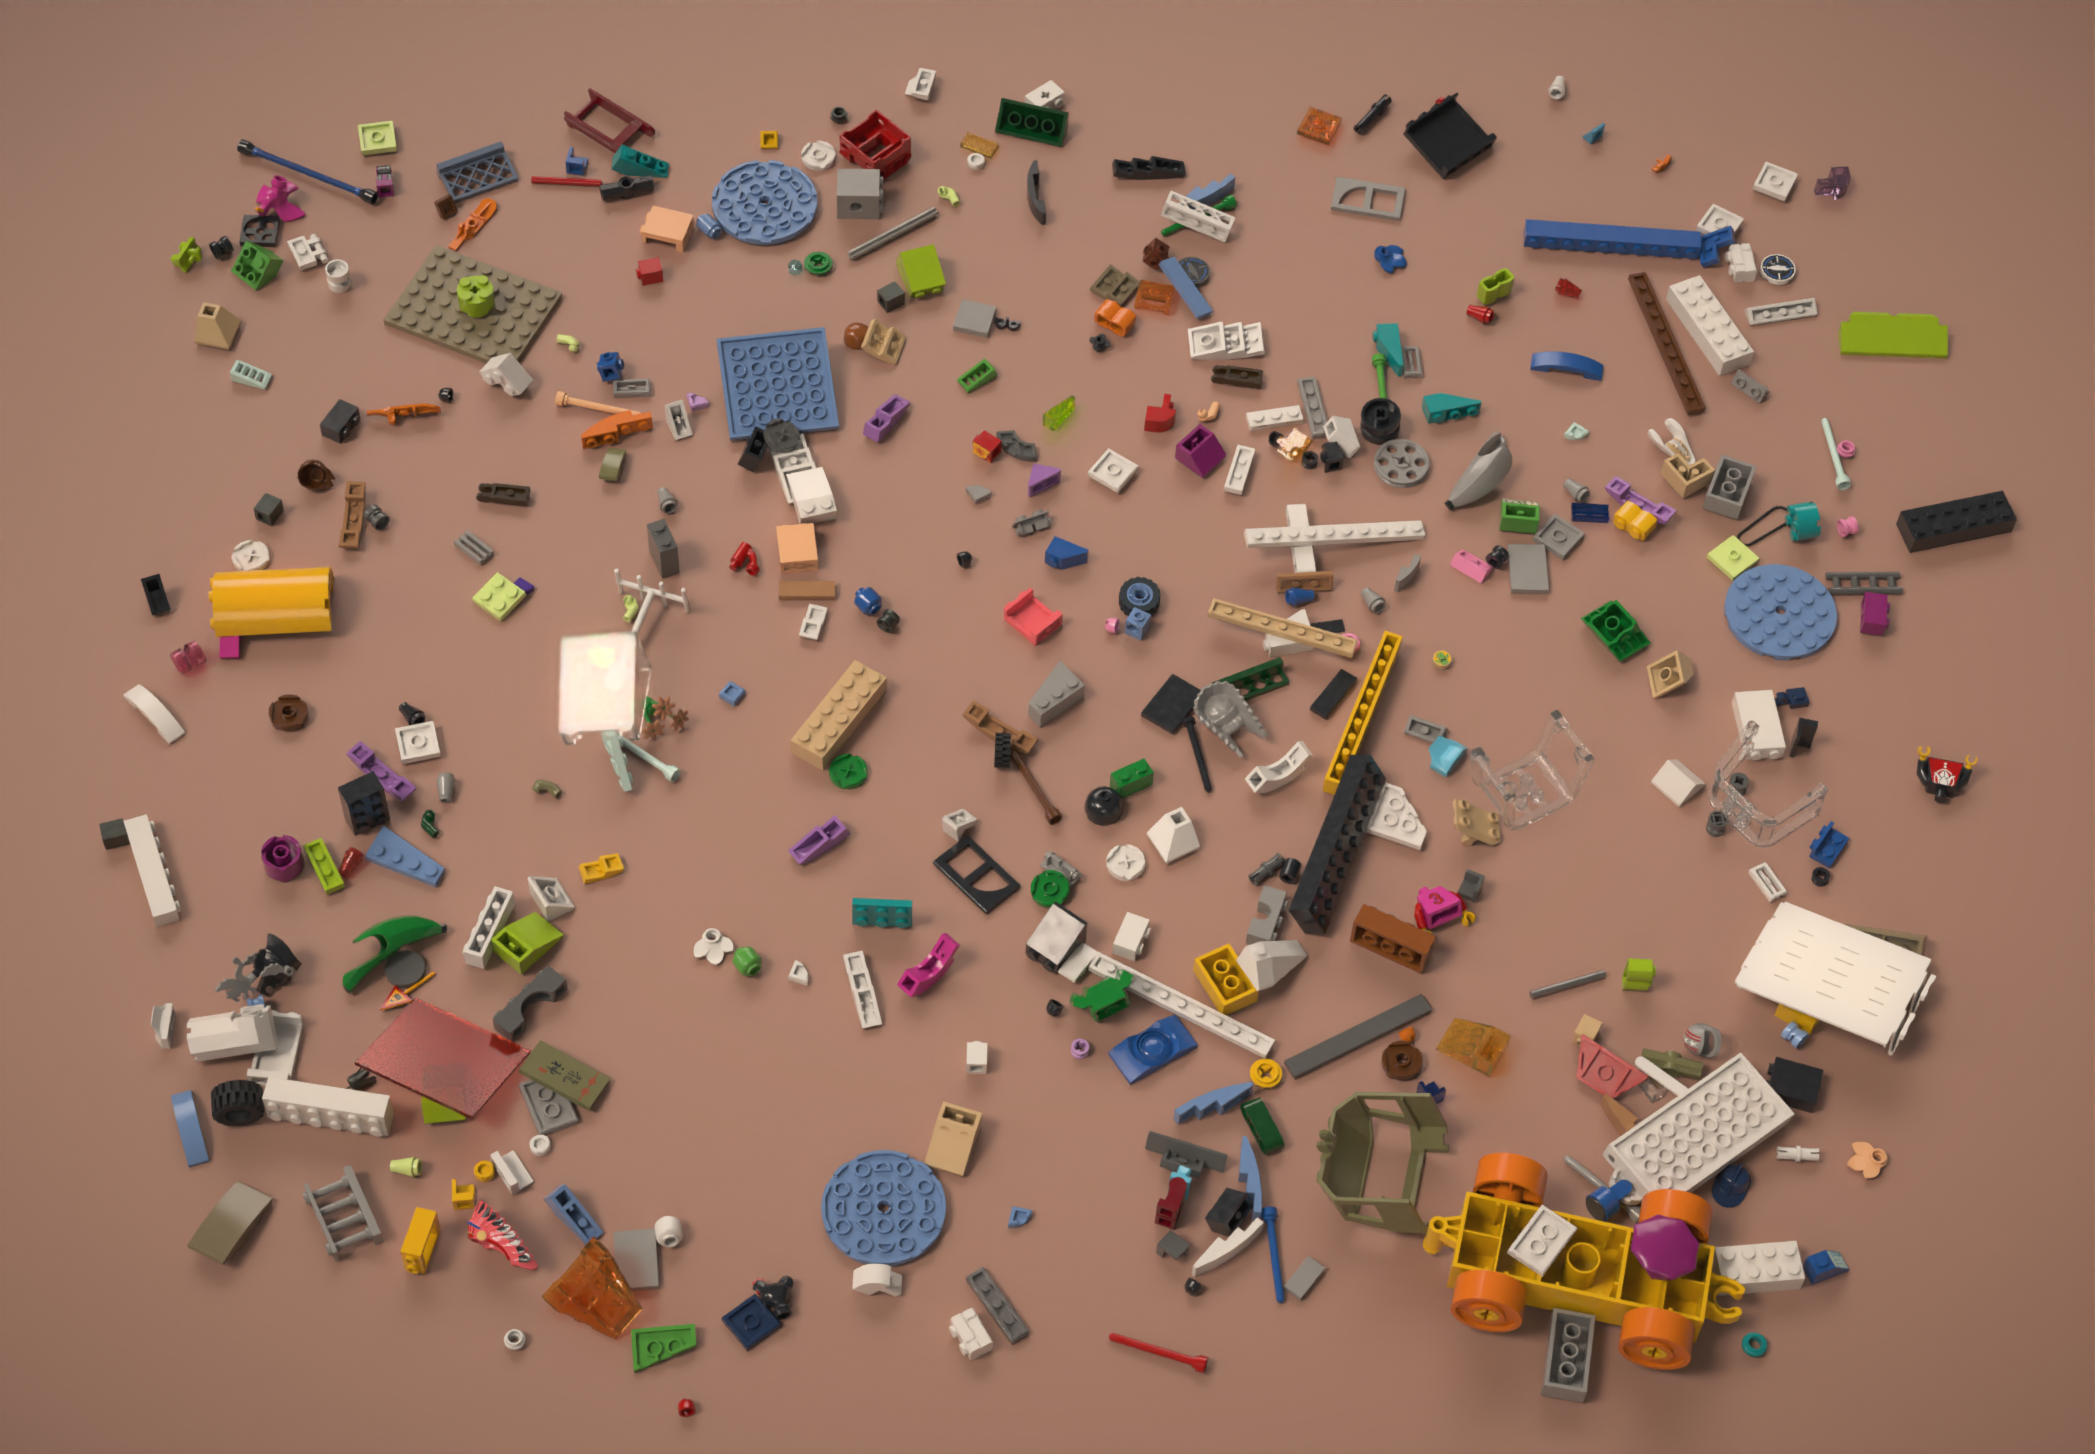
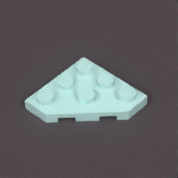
[599,725,633,792]

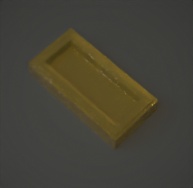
[960,132,999,159]

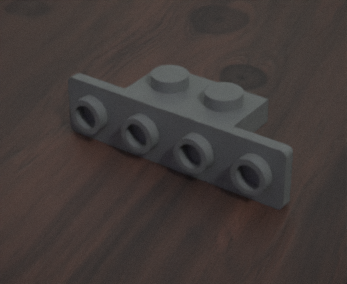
[1145,1131,1228,1178]

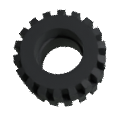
[211,1080,265,1126]

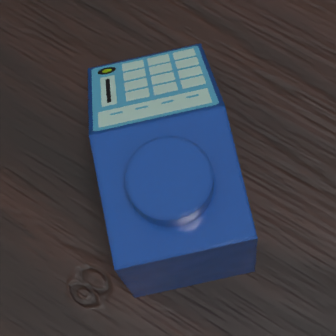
[1803,1250,1849,1285]

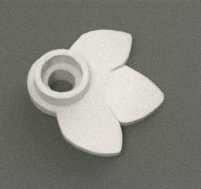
[694,928,733,965]

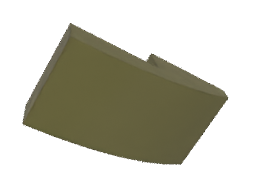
[599,448,627,481]

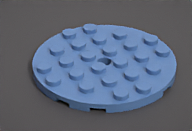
[712,160,817,245]
[1724,564,1837,660]
[821,1150,946,1266]

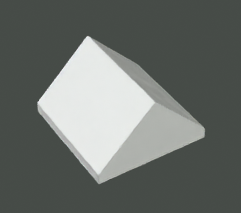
[1651,759,1705,807]
[527,876,575,922]

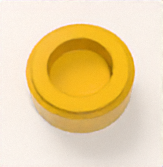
[474,1160,495,1182]

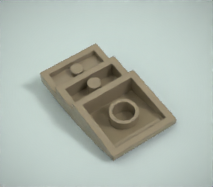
[187,1181,272,1265]

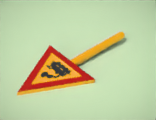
[379,972,435,1011]

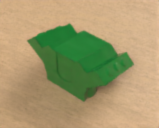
[1580,600,1651,662]
[1069,969,1133,1022]

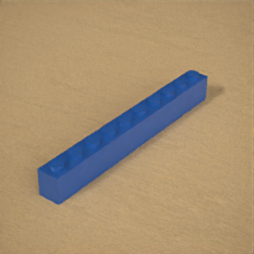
[1523,219,1701,259]

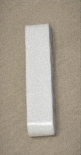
[1286,504,1316,573]

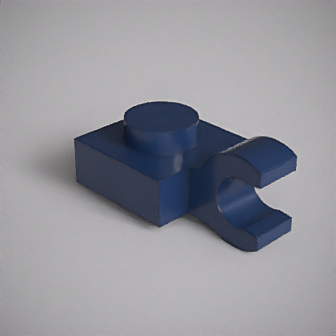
[1774,687,1810,709]

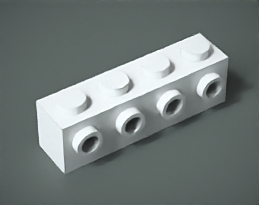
[463,886,515,969]

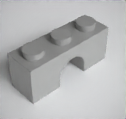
[1246,885,1289,945]

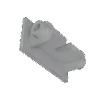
[1731,369,1770,403]
[1012,509,1052,536]
[1040,851,1083,888]

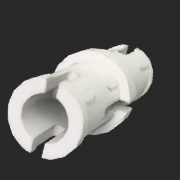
[1776,1146,1819,1162]

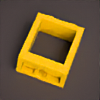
[400,1207,441,1274]

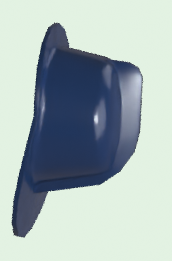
[1712,1163,1751,1208]

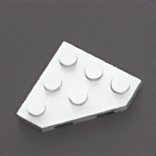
[1366,783,1427,850]

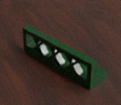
[1212,657,1289,701]

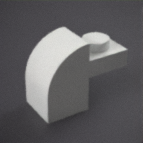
[852,1264,902,1297]

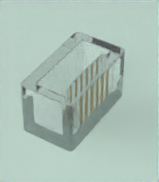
[1638,1069,1669,1103]

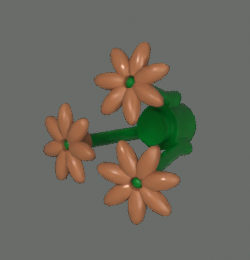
[640,696,689,740]

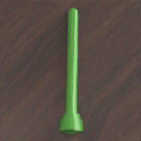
[1371,353,1387,399]

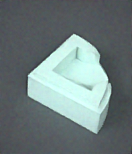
[1564,422,1589,440]

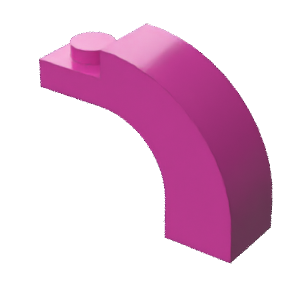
[897,933,960,997]

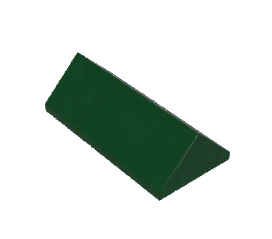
[995,98,1069,147]

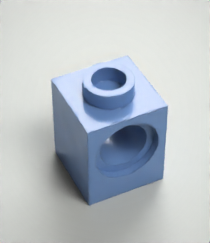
[1125,607,1151,641]

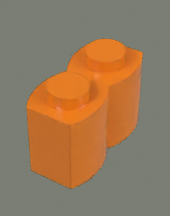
[1094,299,1136,337]

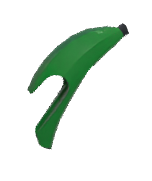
[343,915,447,994]

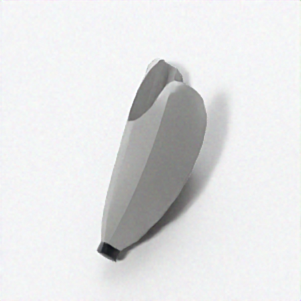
[1444,431,1512,511]

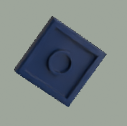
[721,1294,781,1351]

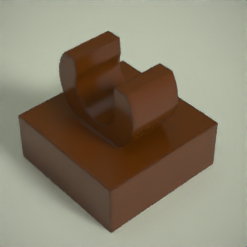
[434,194,458,219]

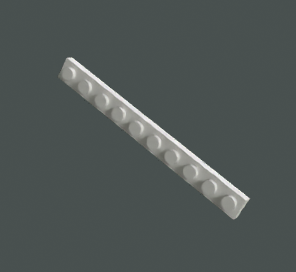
[1244,520,1425,548]
[1088,952,1275,1059]

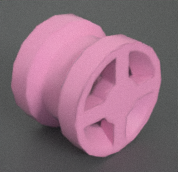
[1837,516,1859,537]

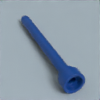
[1261,1207,1285,1303]

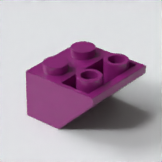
[1175,424,1226,478]

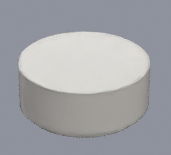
[967,153,985,170]
[529,1135,551,1156]

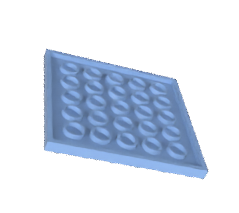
[716,327,839,441]

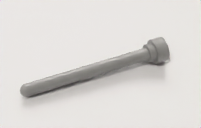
[1564,1155,1641,1224]

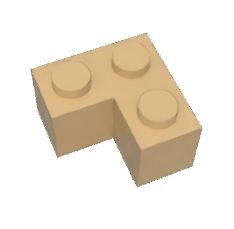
[1660,453,1715,498]

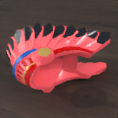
[467,1201,538,1270]

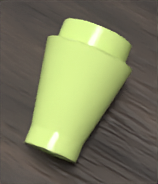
[390,1157,422,1177]

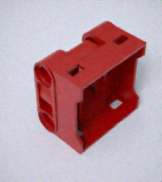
[839,109,911,180]

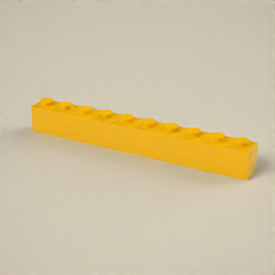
[1322,631,1403,795]

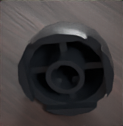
[1084,786,1123,826]

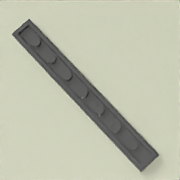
[1284,994,1432,1080]

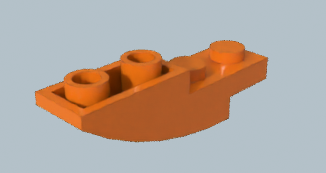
[581,410,653,449]

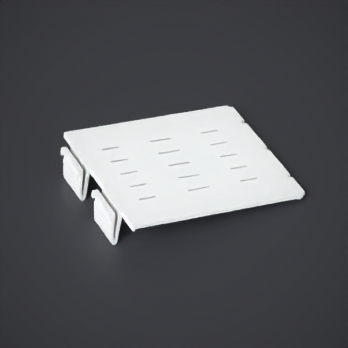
[1734,902,1936,1055]

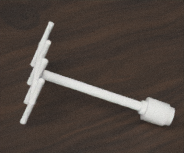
[605,569,690,692]

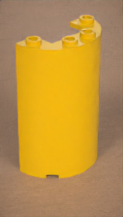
[209,567,334,637]

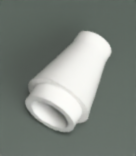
[1548,76,1565,100]

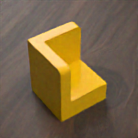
[452,1179,475,1210]

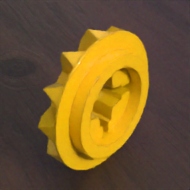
[1250,1059,1282,1089]

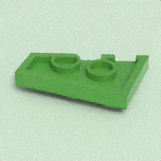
[631,1324,697,1373]

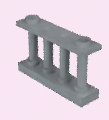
[302,1165,383,1262]

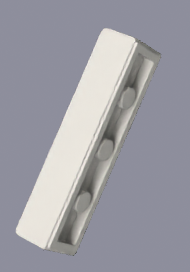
[1744,298,1818,325]

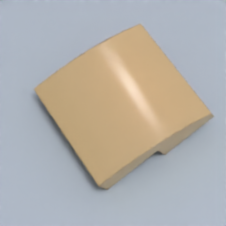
[861,319,906,365]

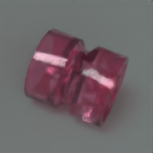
[170,640,206,675]

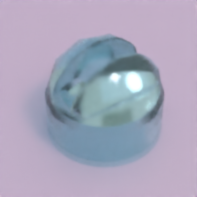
[788,259,802,275]

